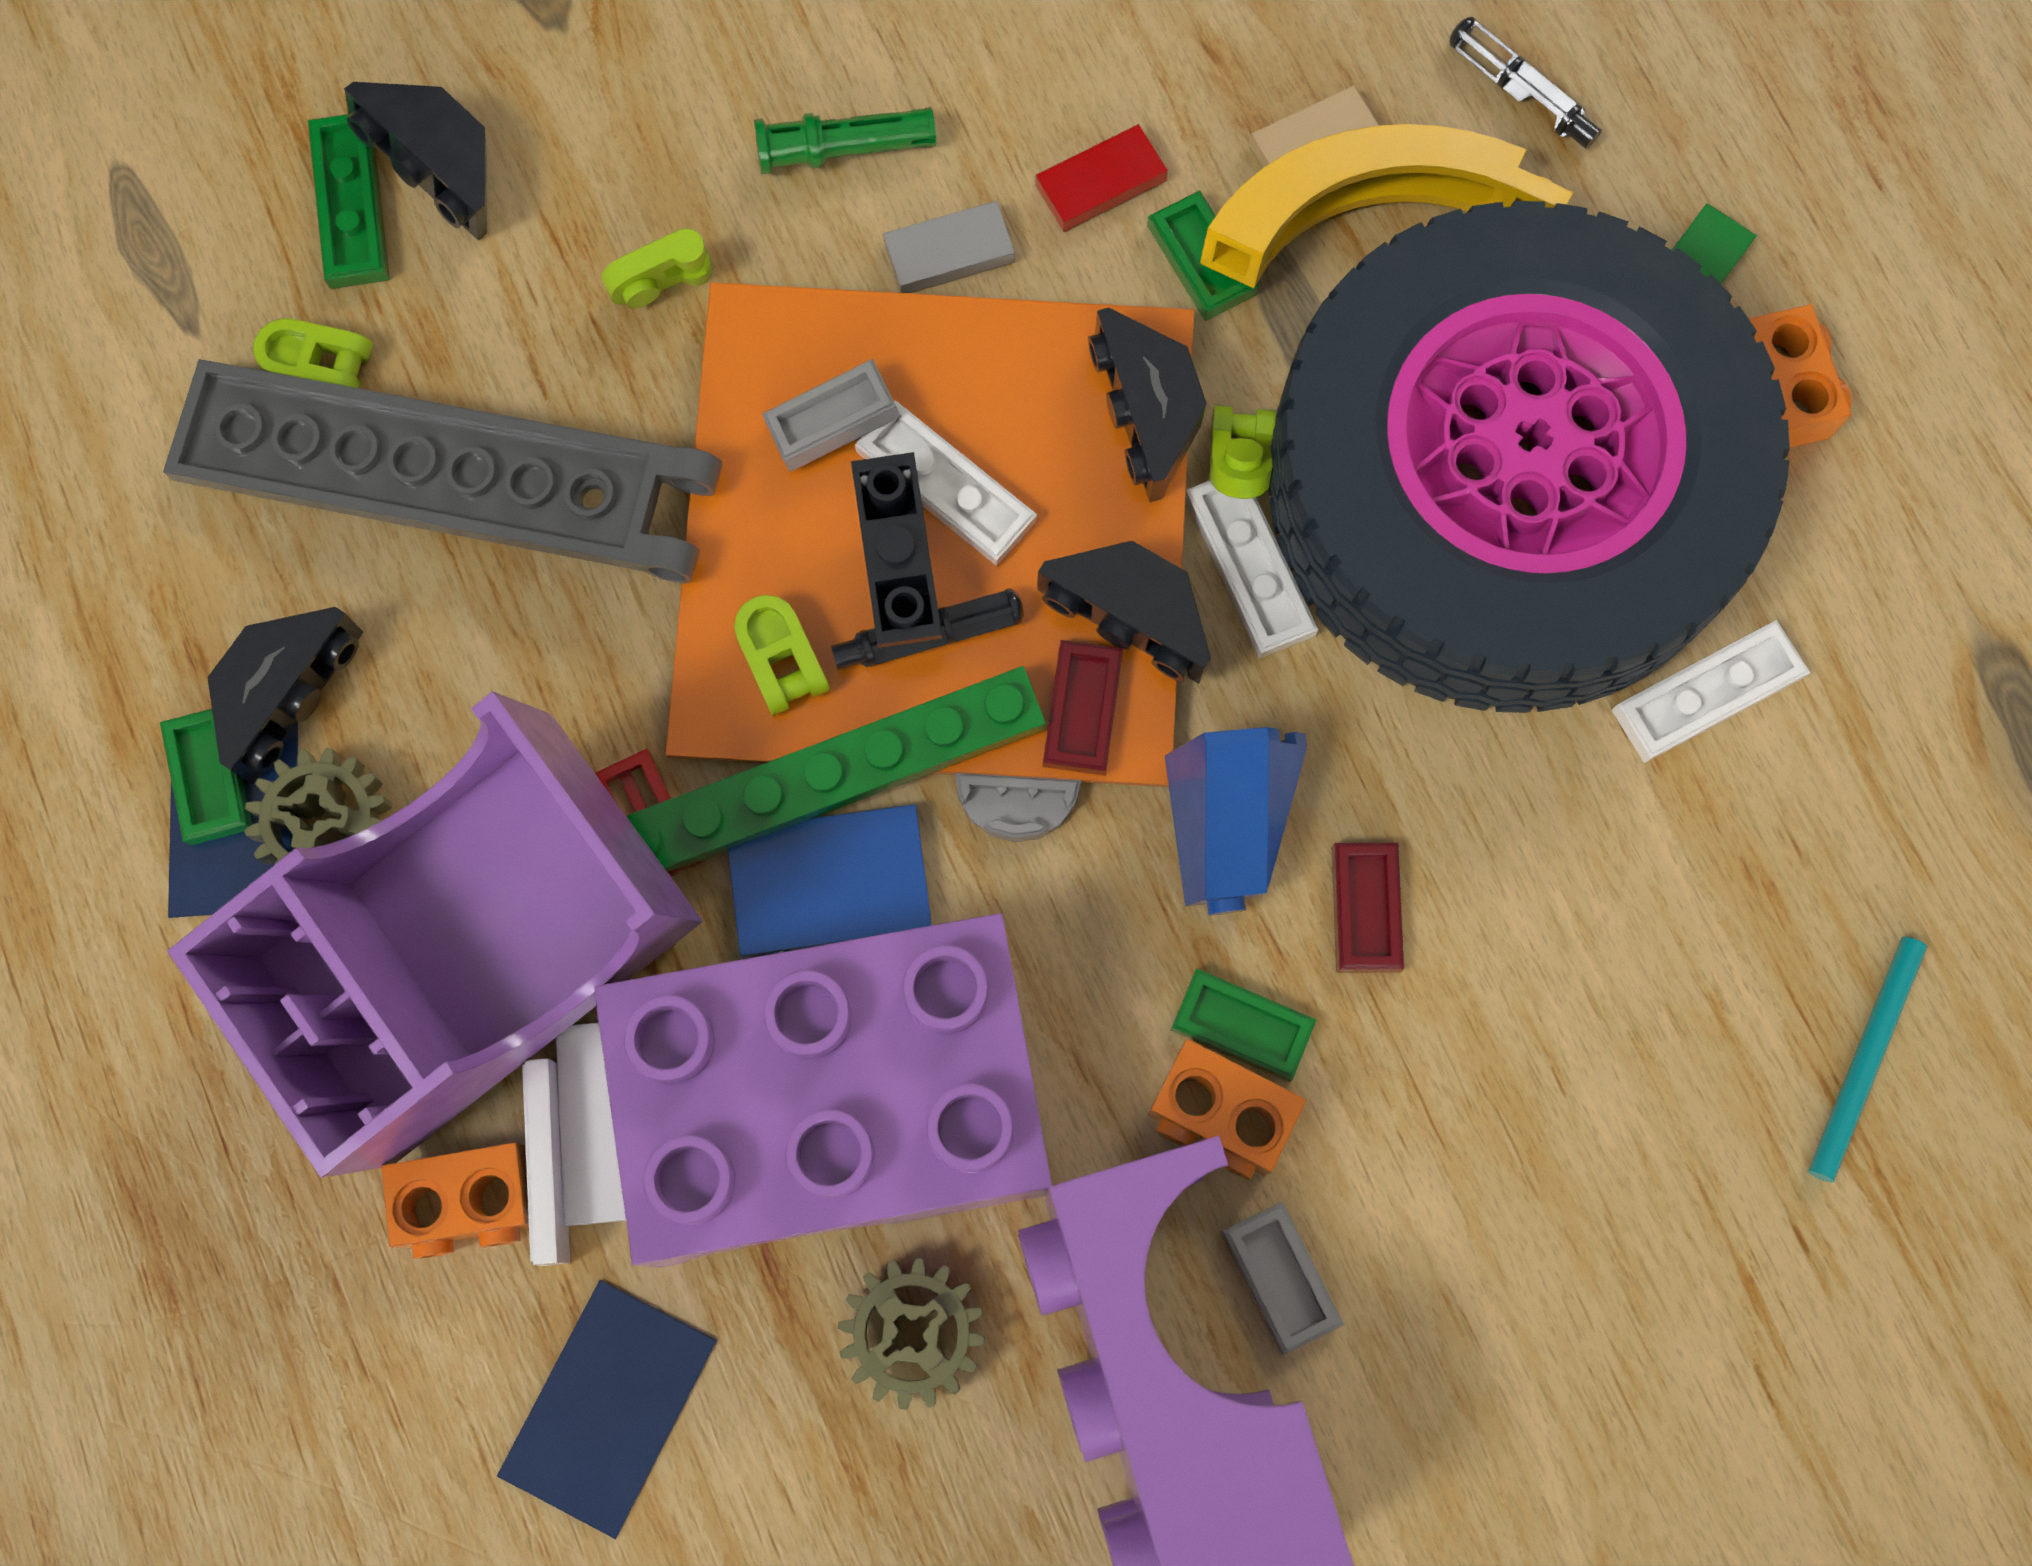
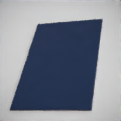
[168,722,298,918]
[497,1280,717,1539]

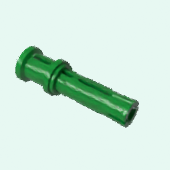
[754,107,936,175]

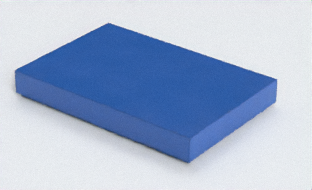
[728,804,932,959]

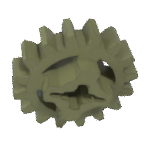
[244,748,392,865]
[838,1258,985,1410]

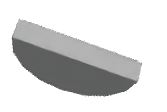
[955,773,1081,842]

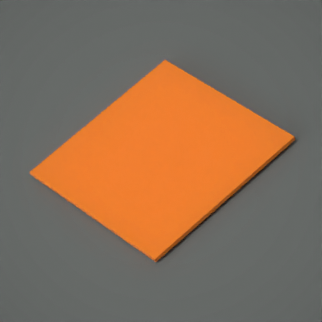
[665,282,1194,787]

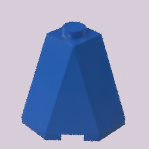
[1165,727,1307,916]

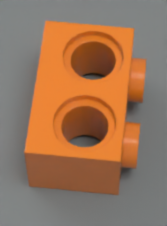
[1748,304,1852,448]
[1148,1039,1307,1180]
[381,1143,529,1259]

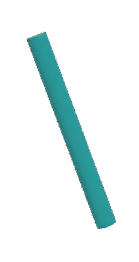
[1808,937,1927,1183]

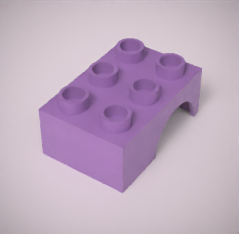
[167,691,703,1178]
[594,913,1052,1268]
[1018,1136,1354,1566]

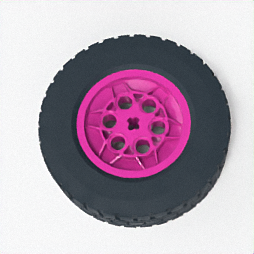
[1268,201,1790,713]

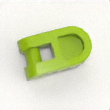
[601,228,713,308]
[253,318,374,389]
[1209,405,1276,499]
[734,595,830,716]

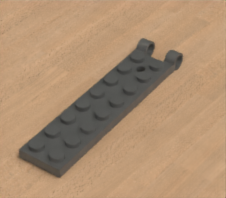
[163,359,722,583]

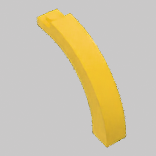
[1200,124,1573,288]

